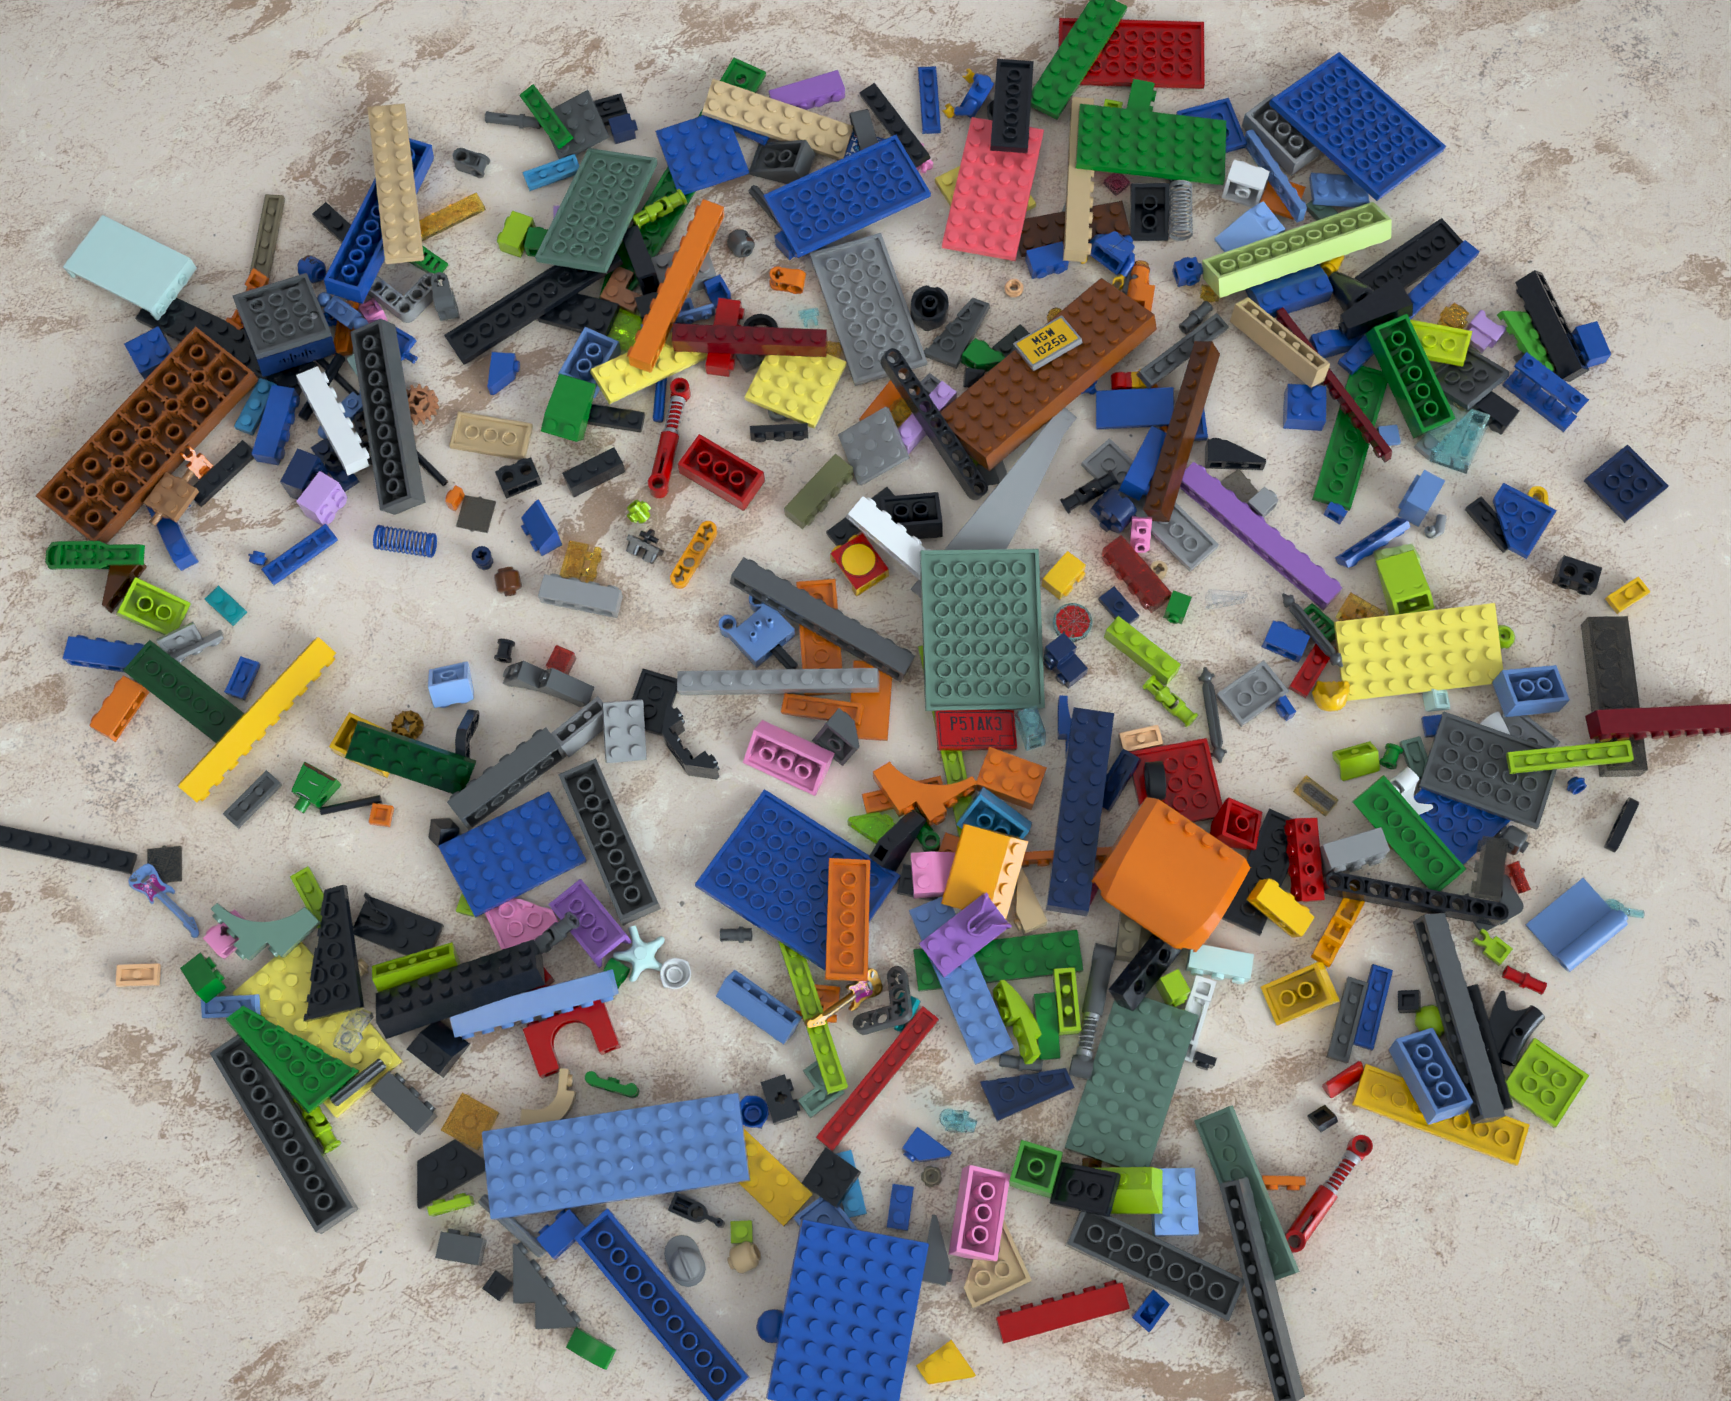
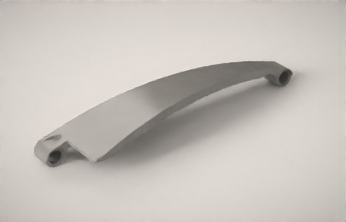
[911,408,1077,598]

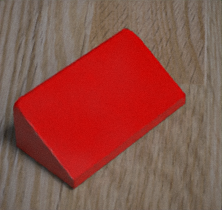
[1322,1061,1364,1098]

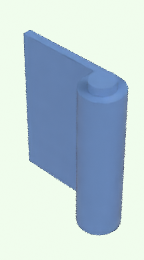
[1525,878,1628,972]

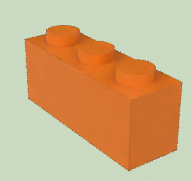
[89,675,149,742]

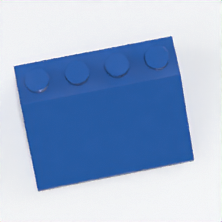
[1245,264,1334,318]

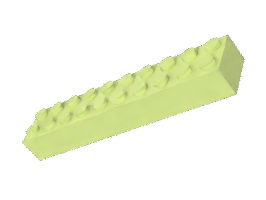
[1202,202,1392,298]

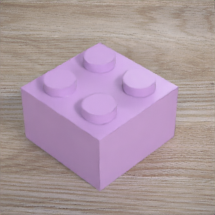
[296,471,348,526]

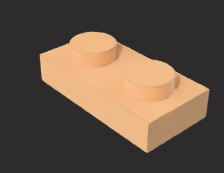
[1118,725,1163,752]
[115,963,161,987]

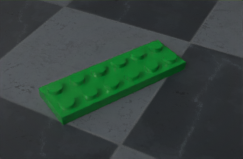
[1352,775,1466,891]

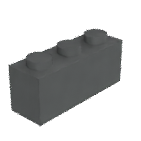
[371,1072,438,1135]

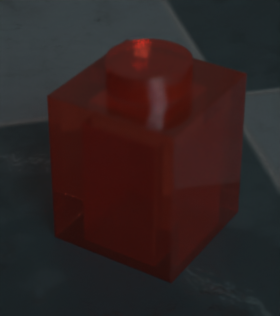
[546,645,577,675]

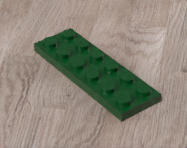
[123,640,244,743]
[345,721,476,794]

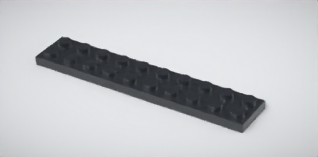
[444,253,623,365]
[135,298,318,396]

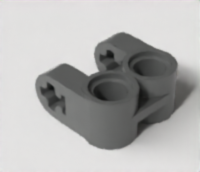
[431,272,459,321]

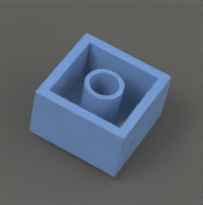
[1398,470,1445,527]

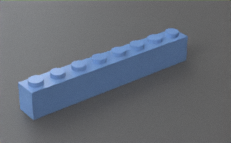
[450,969,619,1040]

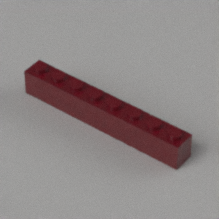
[672,324,828,357]
[1585,704,1731,742]

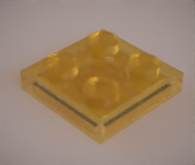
[441,1093,500,1151]

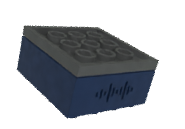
[233,273,337,377]

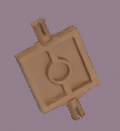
[143,469,199,527]

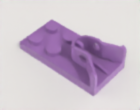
[548,879,632,968]
[918,892,1012,977]

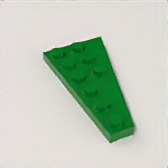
[226,1006,359,1114]

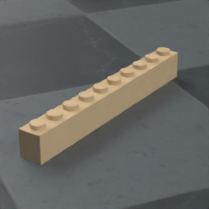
[1063,97,1095,262]

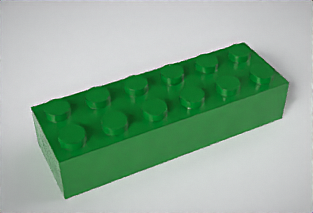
[1365,314,1456,439]

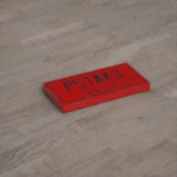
[934,710,1017,751]

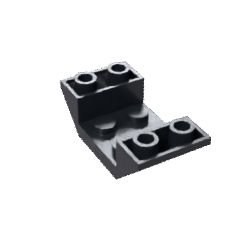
[662,704,720,780]

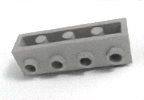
[538,574,623,618]

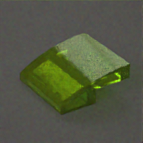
[608,308,642,352]

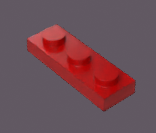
[1288,644,1336,698]

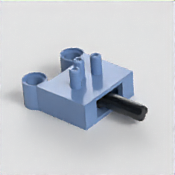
[719,595,798,669]

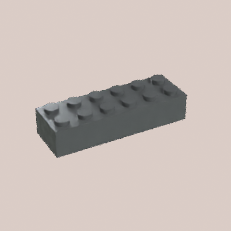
[447,727,566,830]

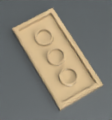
[449,411,533,460]

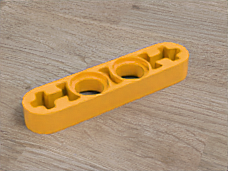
[670,521,717,589]

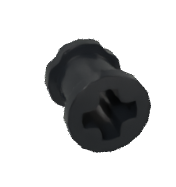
[494,638,515,663]

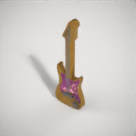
[804,968,883,1028]

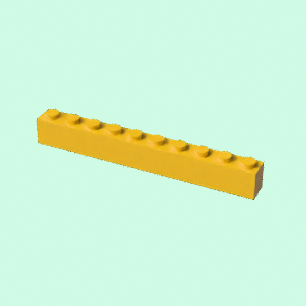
[177,637,336,802]

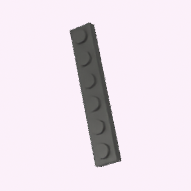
[1136,313,1229,389]

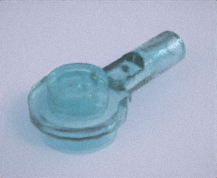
[1605,899,1645,919]

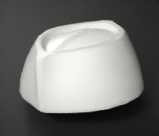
[660,958,691,989]

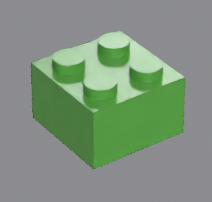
[1009,1140,1063,1199]

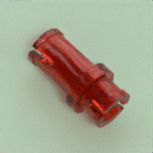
[1507,861,1531,894]

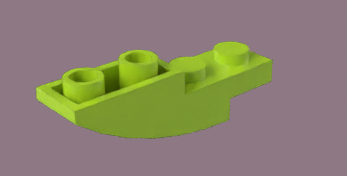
[993,980,1042,1064]

